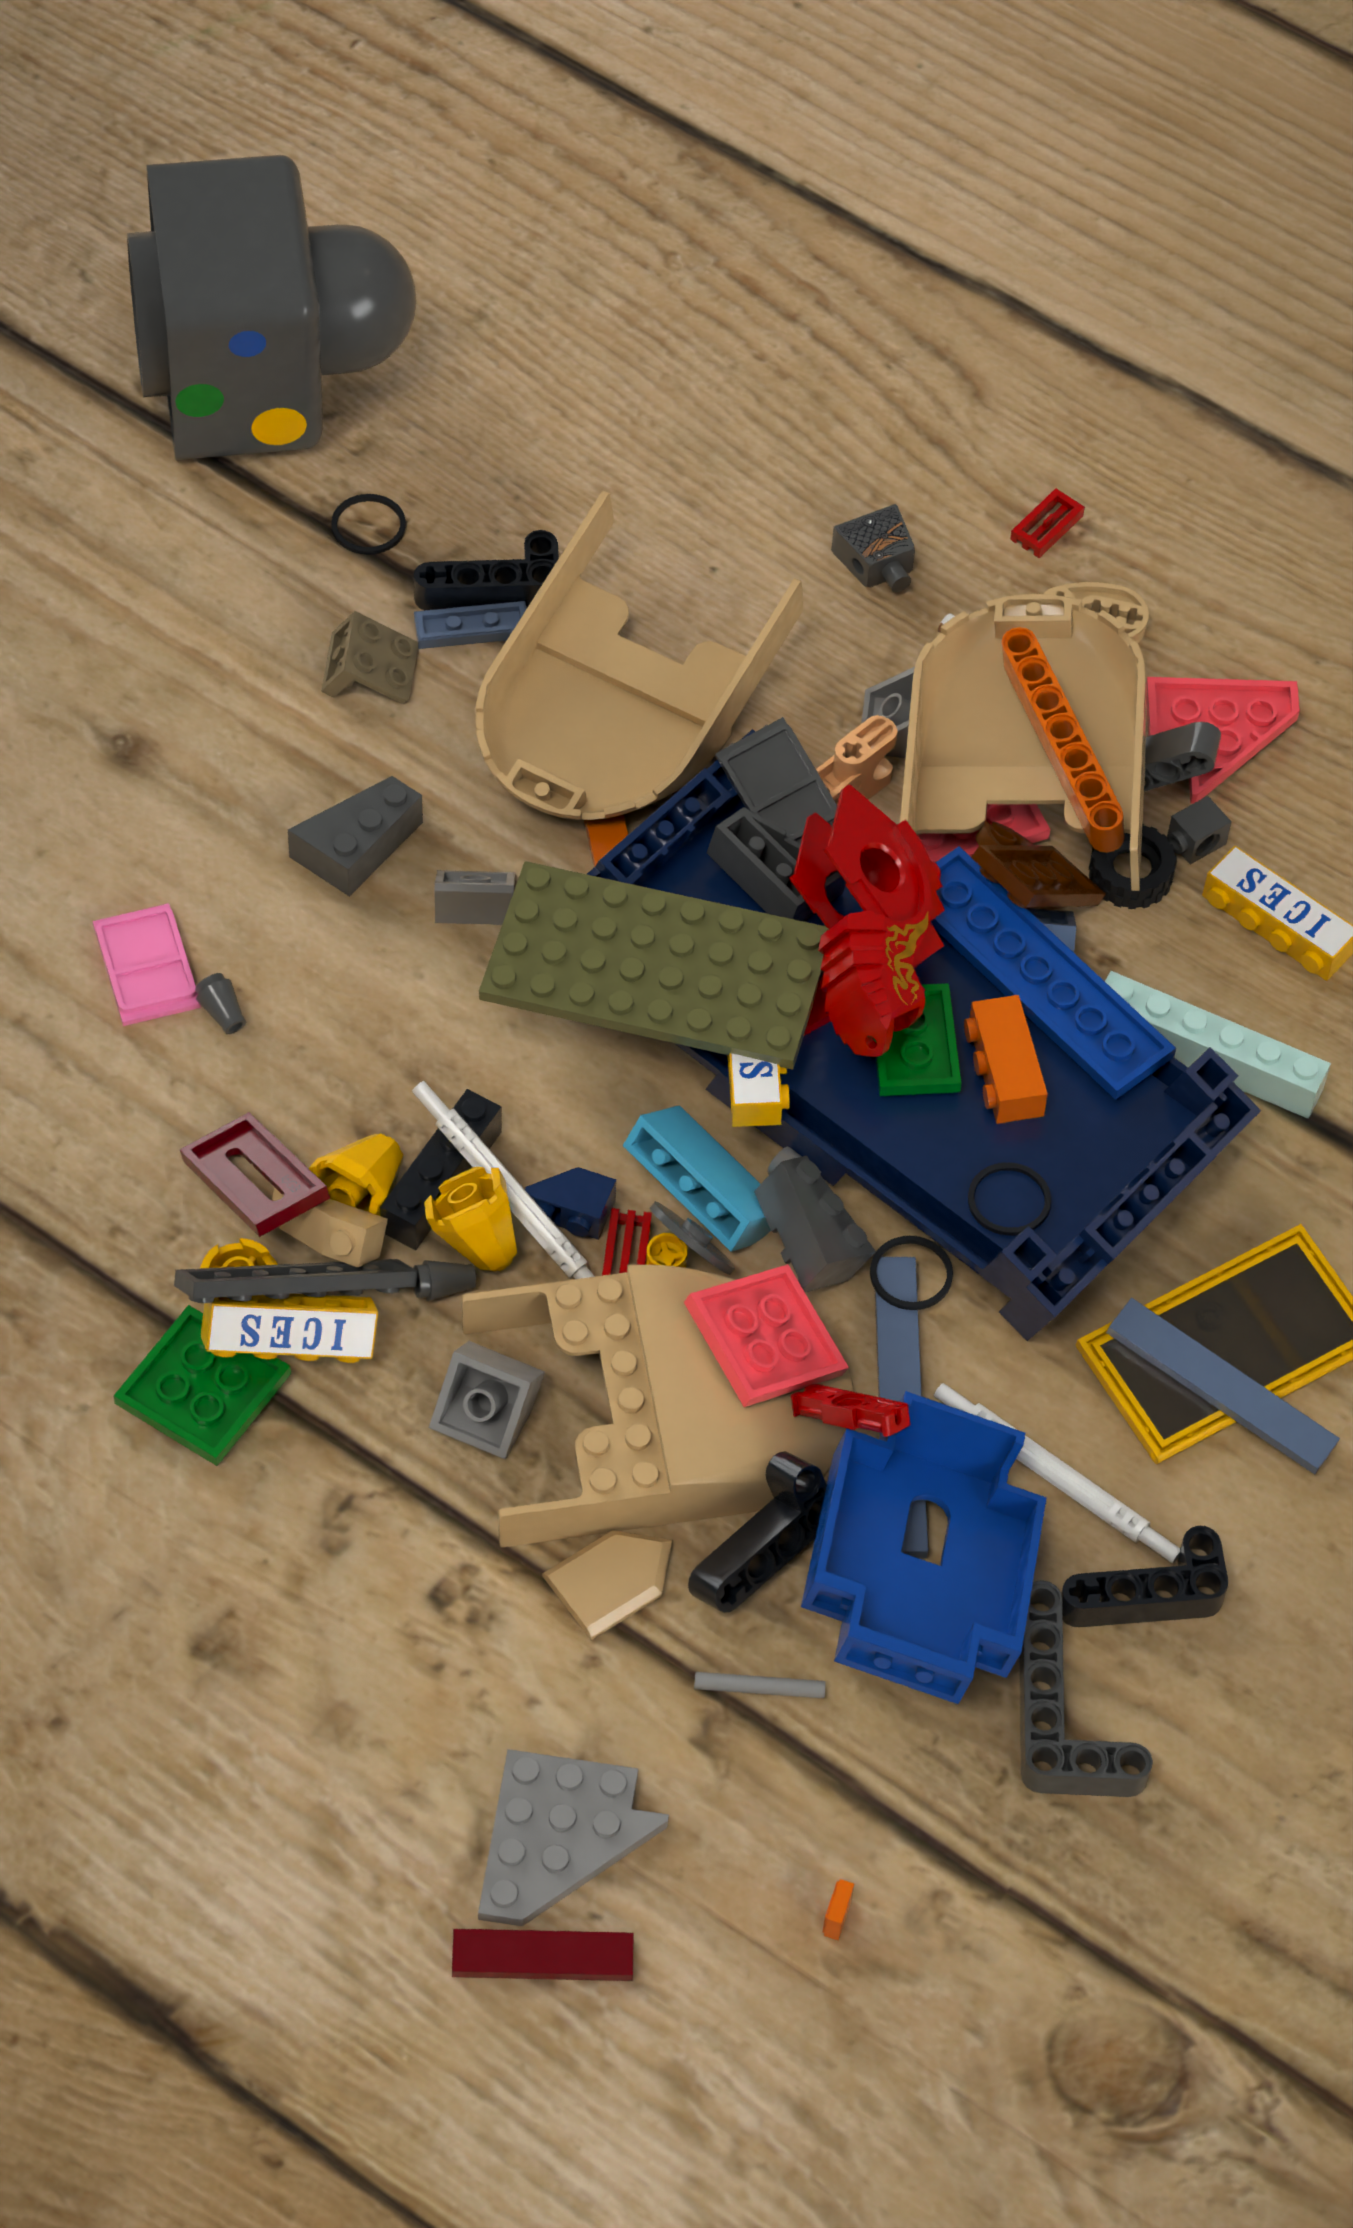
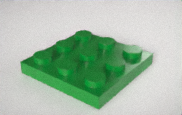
[113,1305,291,1466]

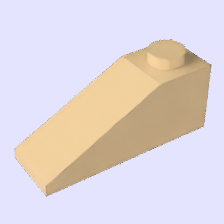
[272,1187,388,1268]

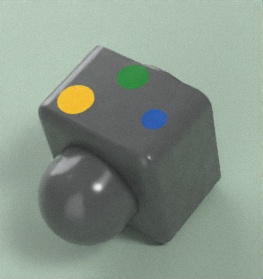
[127,155,416,460]

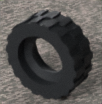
[1088,824,1177,909]

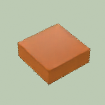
[822,1879,855,1941]

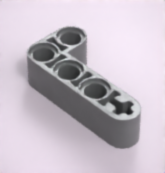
[1144,722,1221,791]

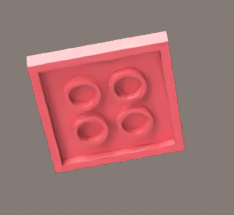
[684,1264,849,1407]

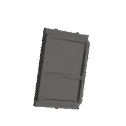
[715,717,837,844]

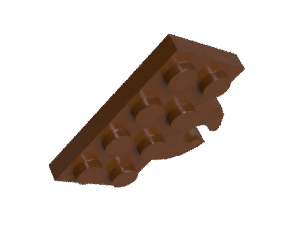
[971,821,1106,908]

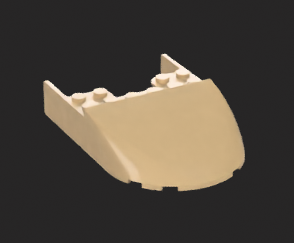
[476,490,804,820]
[900,594,1146,891]
[462,1265,853,1547]

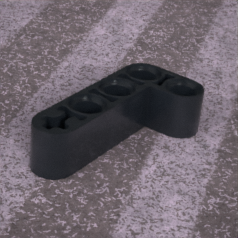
[413,530,559,611]
[688,1451,827,1613]
[1061,1526,1228,1627]

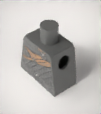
[831,504,915,592]

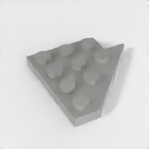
[478,1749,669,1926]

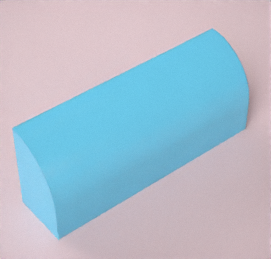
[623,1105,771,1252]

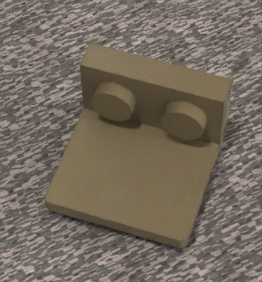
[321,611,418,704]

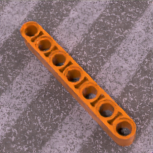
[1001,627,1125,853]

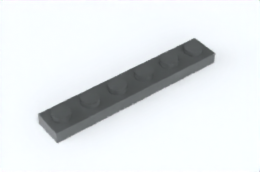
[174,1259,418,1303]

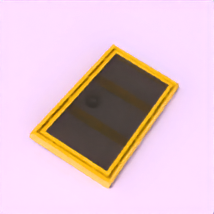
[1075,1224,1353,1464]

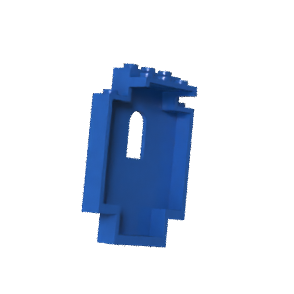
[801,1391,1047,1704]

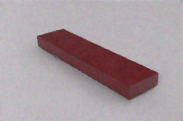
[452,1929,634,1981]

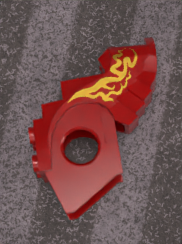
[789,784,945,1057]

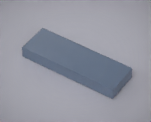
[414,601,527,649]

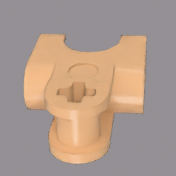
[815,715,898,805]

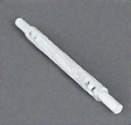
[412,1081,595,1279]
[934,1383,1180,1564]

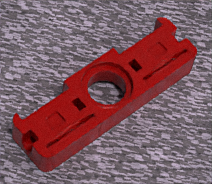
[790,1384,911,1437]

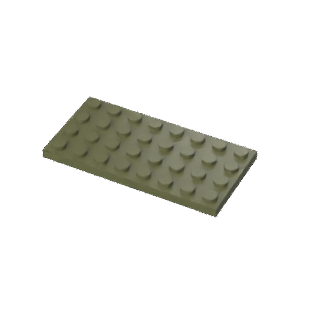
[479,861,829,1070]

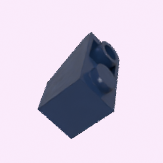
[524,1167,616,1240]

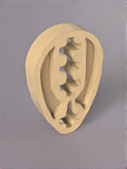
[1044,582,1149,643]

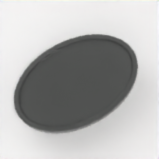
[650,1201,735,1275]

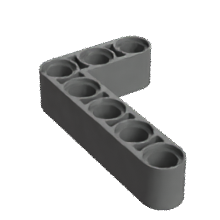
[1019,1580,1153,1797]

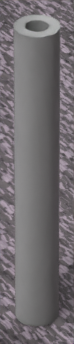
[694,1672,825,1698]

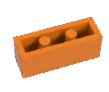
[964,995,1048,1124]

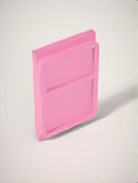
[93,903,201,1026]

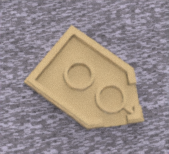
[542,1530,672,1640]

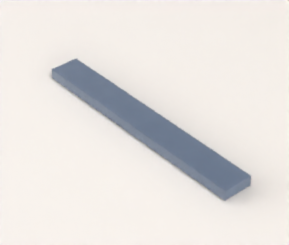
[874,1257,928,1558]

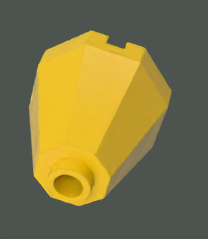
[309,1133,404,1216]
[424,1167,517,1271]

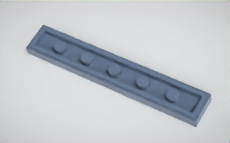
[1107,1297,1340,1475]

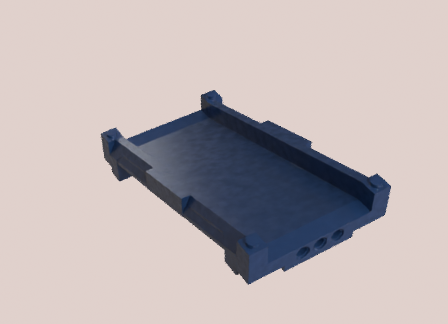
[587,729,1261,1341]

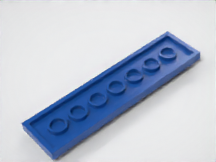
[931,846,1176,1100]

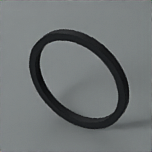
[331,494,406,555]
[968,1162,1051,1236]
[870,1236,953,1310]

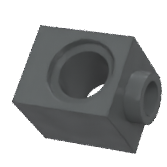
[1167,796,1231,864]

